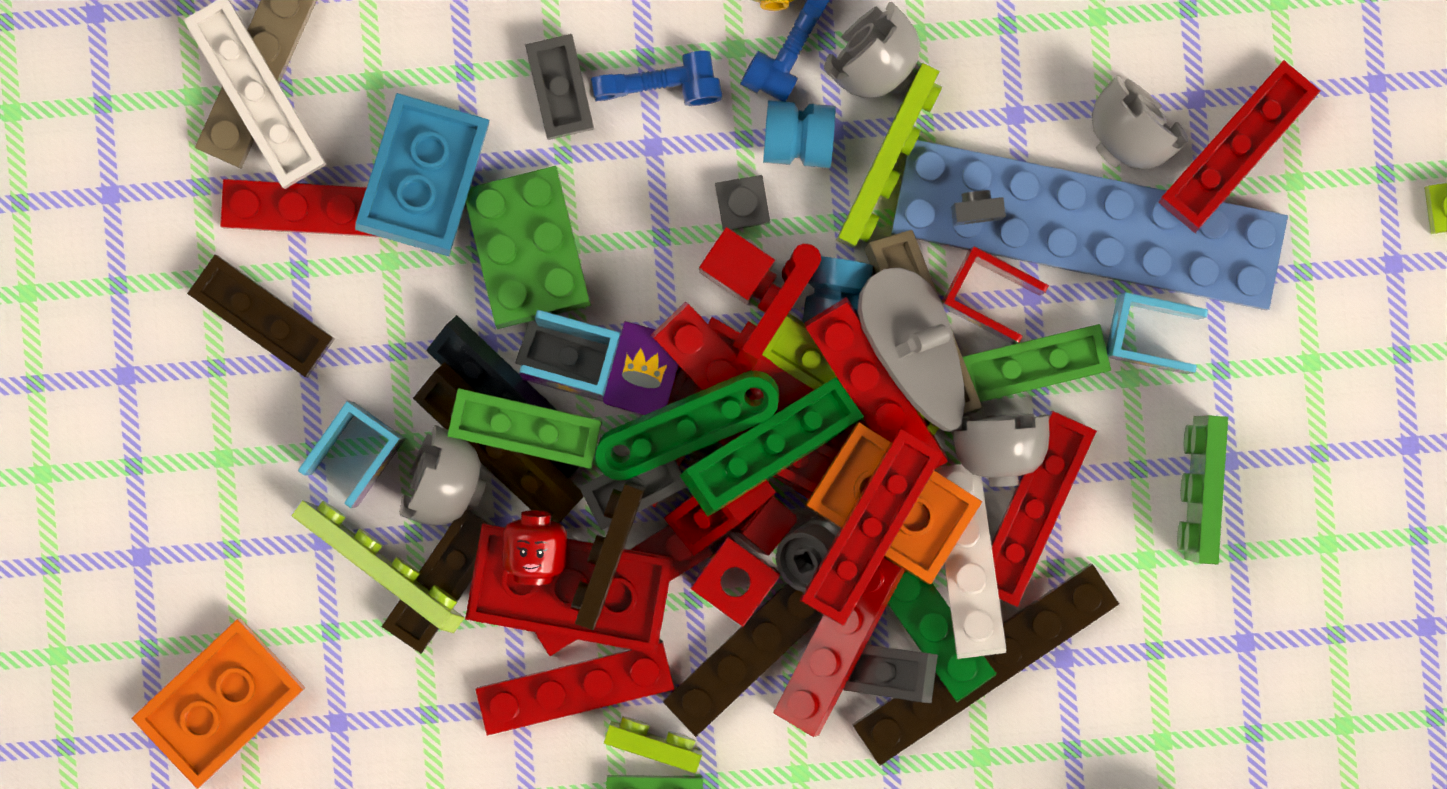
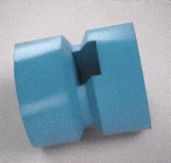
[763,100,836,168]
[802,256,873,323]

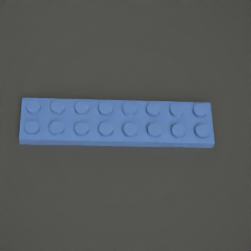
[891,140,1288,310]

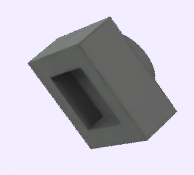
[715,175,770,231]
[951,190,1006,226]

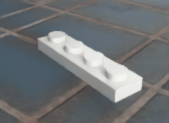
[184,0,327,189]
[934,464,1006,659]

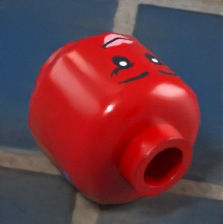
[502,510,567,585]

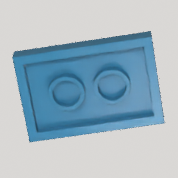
[355,93,490,256]

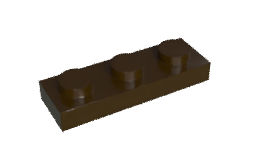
[187,254,335,378]
[571,481,646,630]
[381,508,490,654]

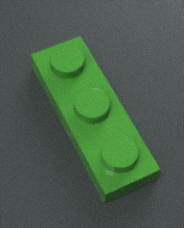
[962,324,1111,402]
[447,388,603,469]

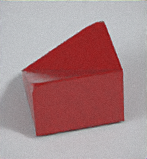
[731,496,797,556]

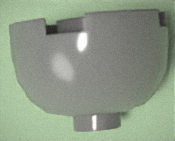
[824,2,920,98]
[1092,75,1188,169]
[953,414,1050,487]
[399,425,486,526]

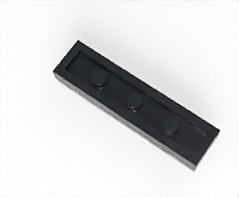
[426,315,597,479]

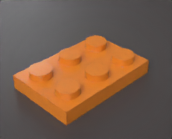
[805,422,983,585]
[131,618,305,789]

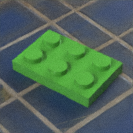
[466,165,591,330]
[1177,415,1228,565]

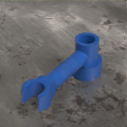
[740,0,829,102]
[591,51,722,106]

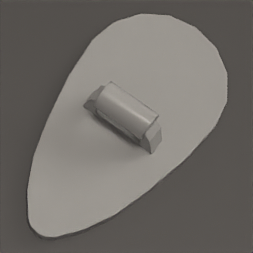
[858,267,965,432]

